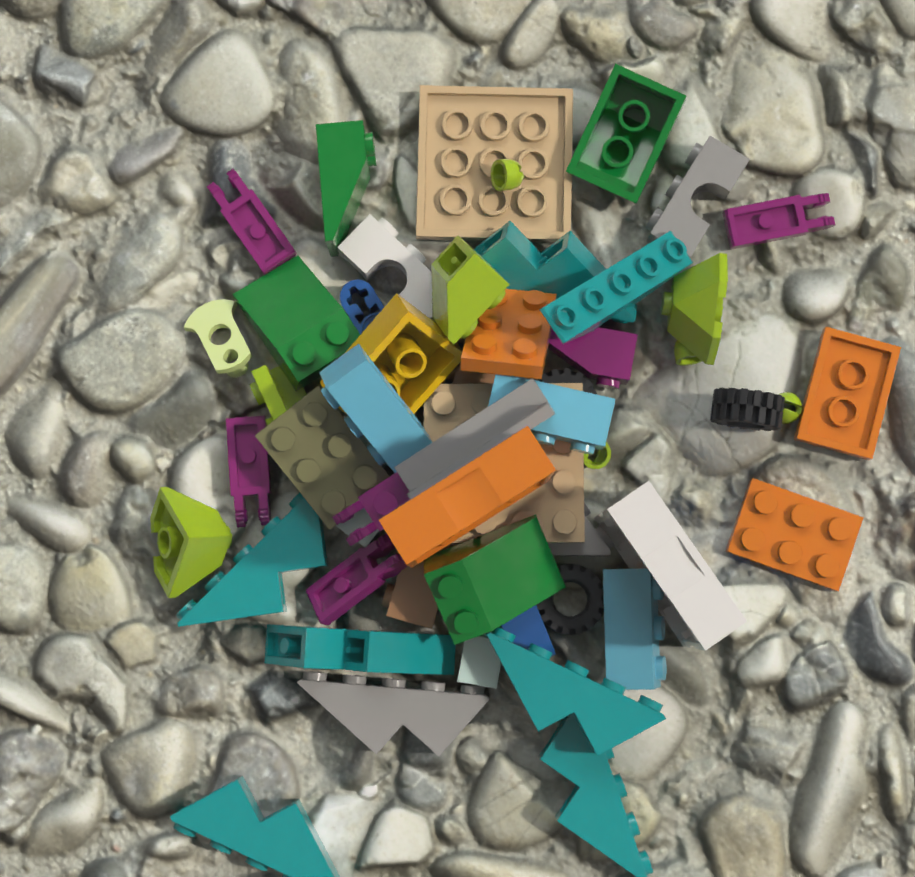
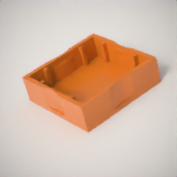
[379,426,556,568]

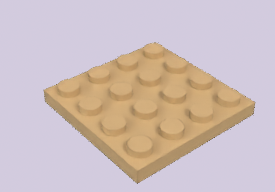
[416,85,573,243]
[424,383,585,544]

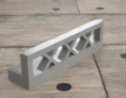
[394,378,555,500]

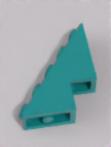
[474,221,637,323]
[540,231,693,344]
[176,492,328,627]
[264,624,456,675]
[486,627,666,756]
[538,713,653,877]
[170,776,340,877]

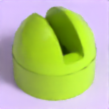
[491,159,524,191]
[674,340,702,366]
[779,392,802,424]
[584,441,611,469]

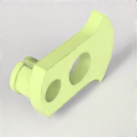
[184,299,252,378]

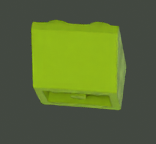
[431,235,510,344]

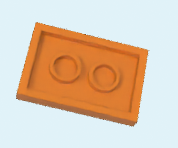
[461,289,557,380]
[794,327,901,460]
[725,478,864,591]

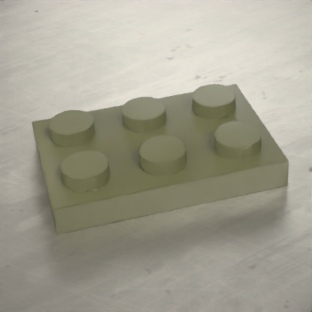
[255,386,390,530]

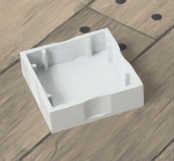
[594,481,747,651]

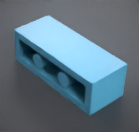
[319,344,433,473]
[488,374,616,455]
[603,568,667,690]

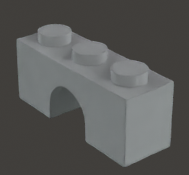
[646,136,750,257]

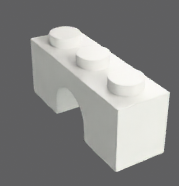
[337,214,434,321]

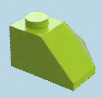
[661,253,728,365]
[150,487,232,598]

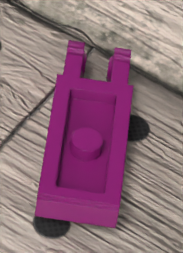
[206,168,297,274]
[722,193,836,250]
[226,415,272,528]
[332,472,410,546]
[306,534,407,625]

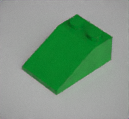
[566,63,687,204]
[316,120,377,257]
[233,255,360,391]
[424,514,566,645]

